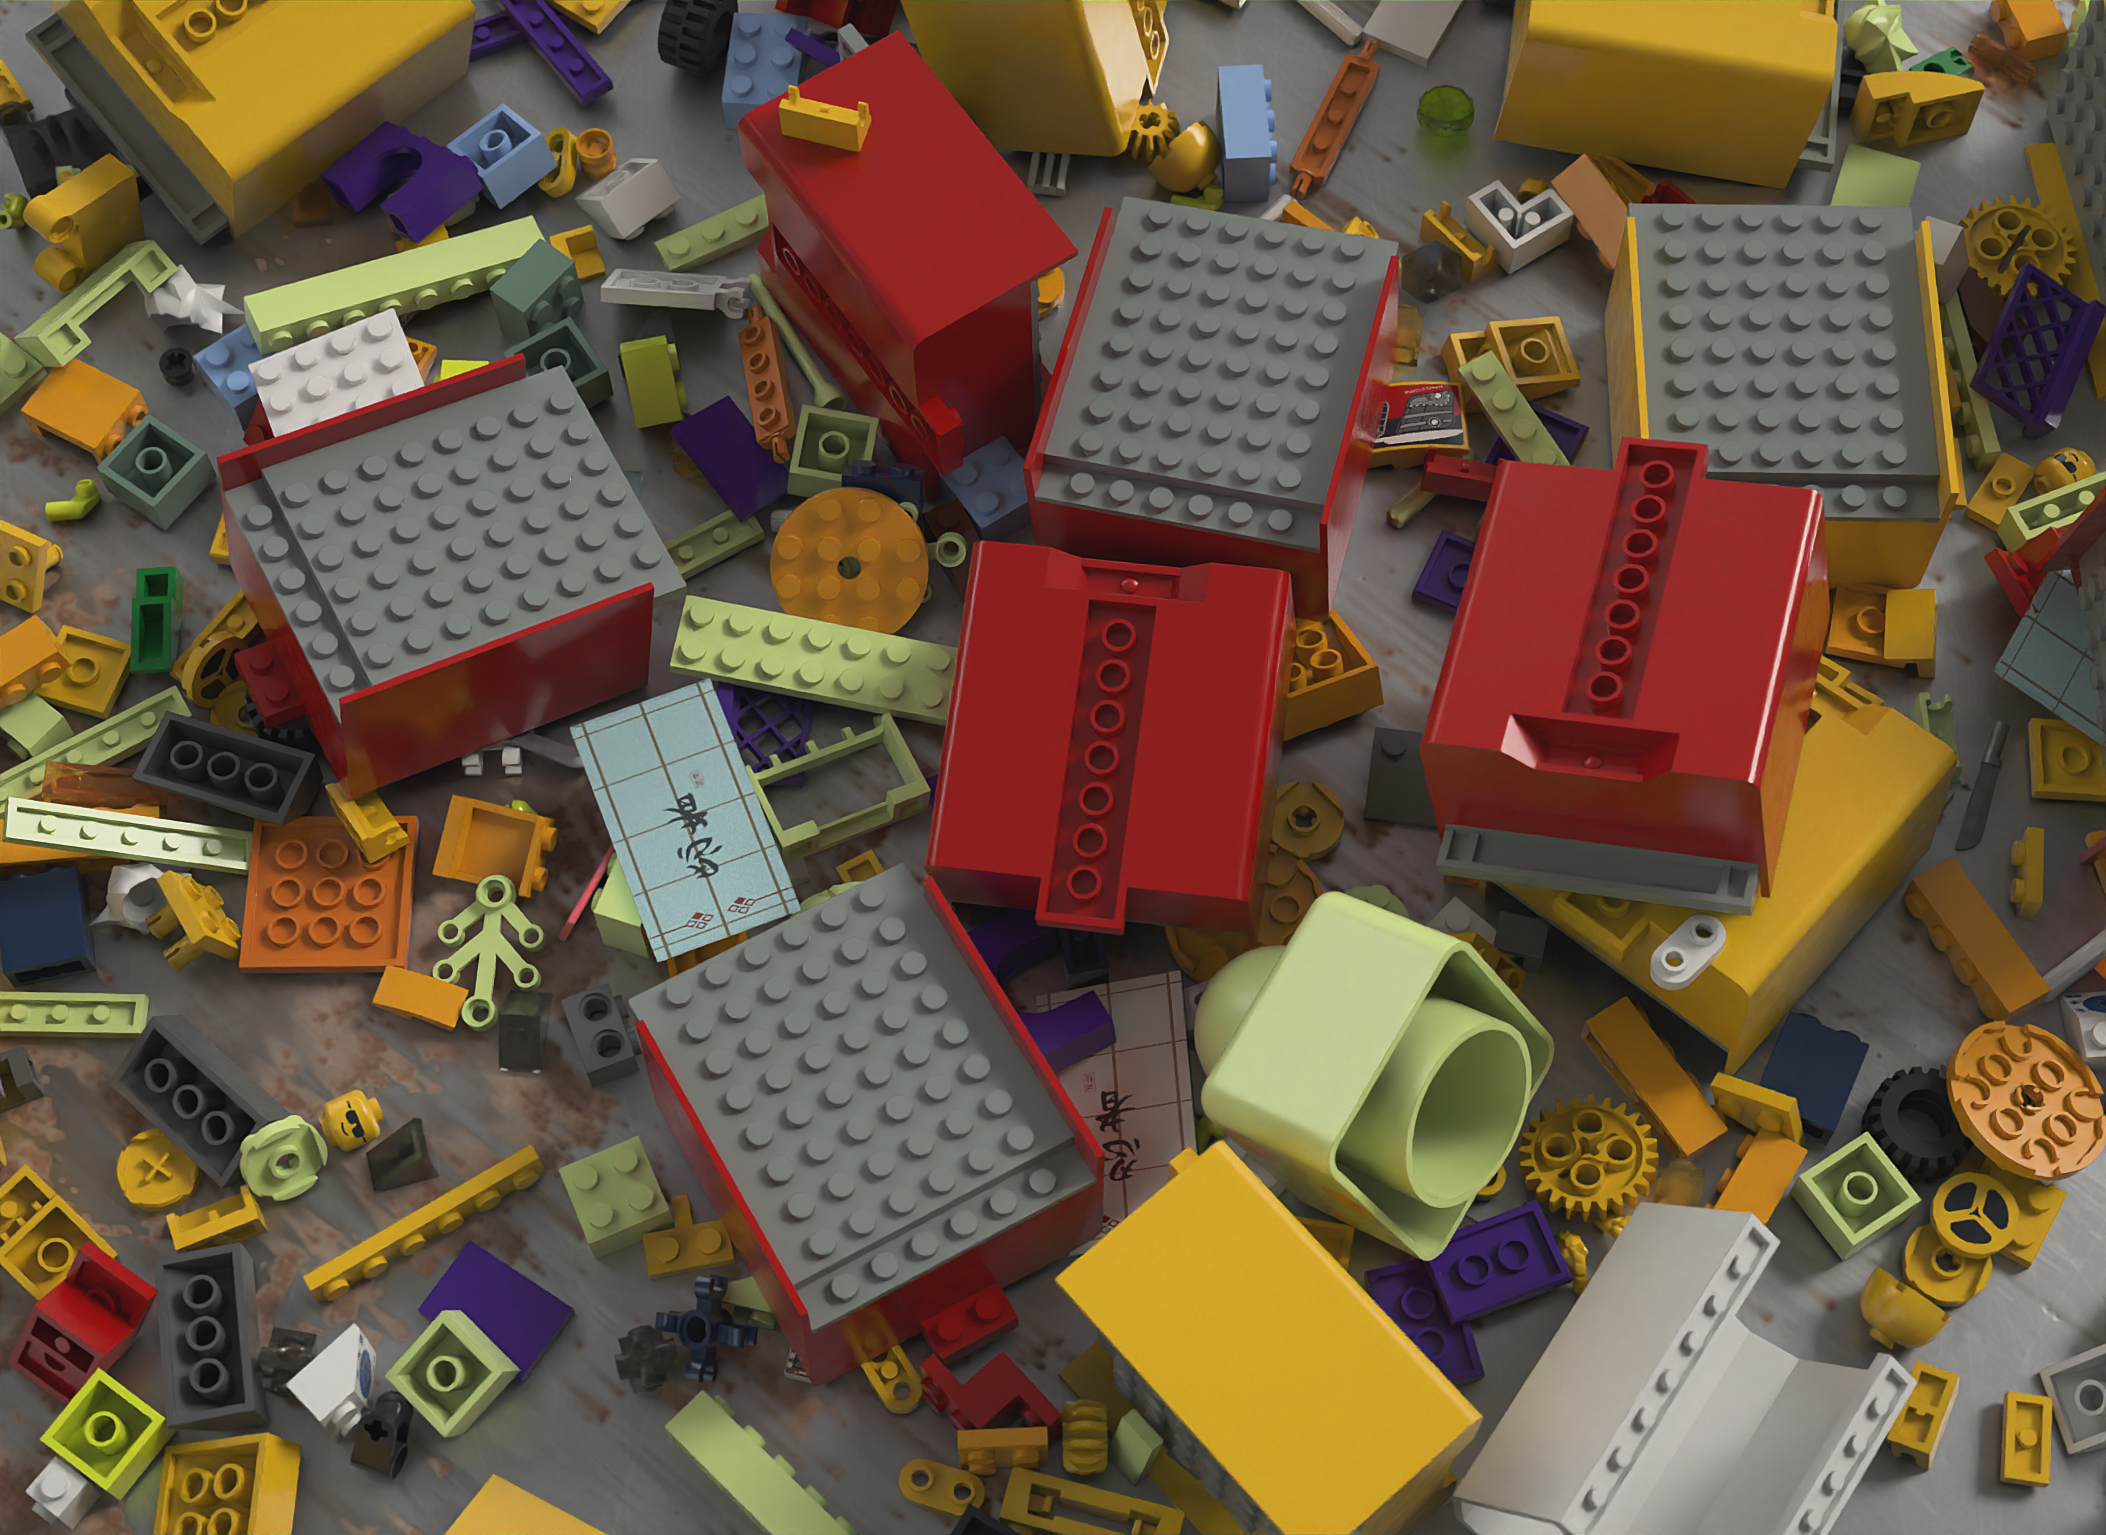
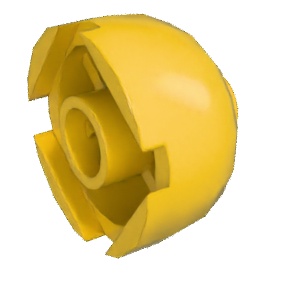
[1148,120,1222,193]
[1860,1266,1952,1349]

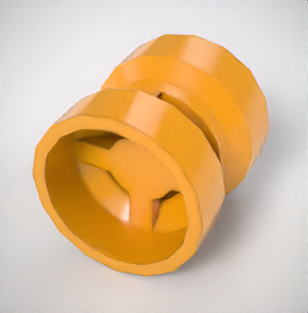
[576,128,617,180]

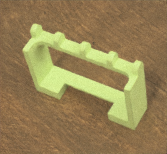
[13,239,178,367]
[744,712,931,865]

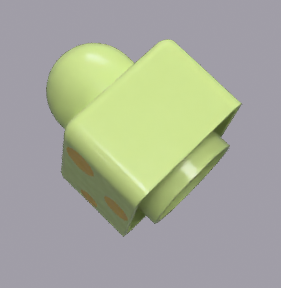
[1194,891,1554,1261]

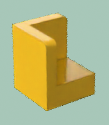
[549,225,606,283]

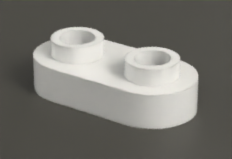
[1650,914,1726,991]

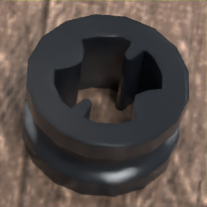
[159,348,197,387]

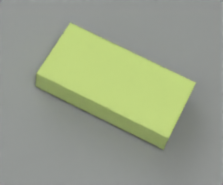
[1107,1409,1164,1486]

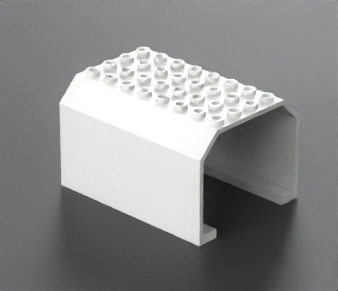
[1453,1202,1918,1535]

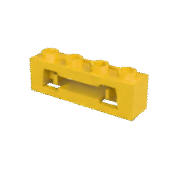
[999,1466,1186,1535]

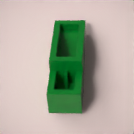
[130,566,184,674]

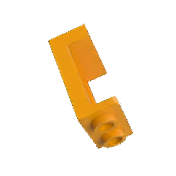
[20,358,149,464]
[432,794,558,898]

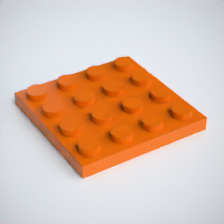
[239,815,419,974]

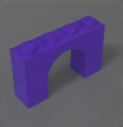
[320,121,483,244]
[967,909,1117,1073]

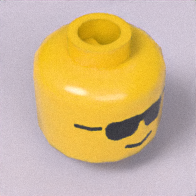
[2034,447,2096,496]
[318,1090,385,1152]

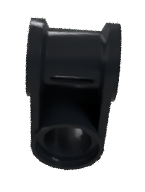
[350,1390,414,1481]

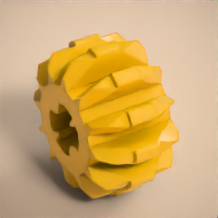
[1124,99,1181,164]
[1062,1399,1108,1476]

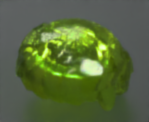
[1417,85,1475,137]

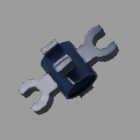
[655,1274,758,1383]

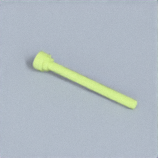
[747,273,848,411]

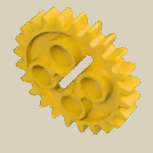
[1958,195,2078,301]
[1519,1094,1659,1222]

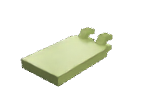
[1830,143,1921,207]

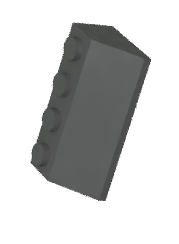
[132,711,324,826]
[1363,727,1438,829]
[109,1015,291,1188]
[153,1242,267,1432]

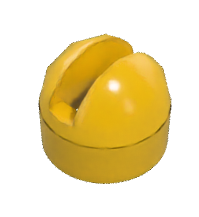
[1517,178,1549,205]

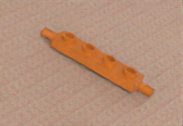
[1289,39,1380,199]
[738,305,797,464]

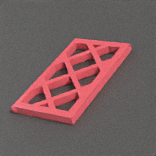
[558,843,616,942]

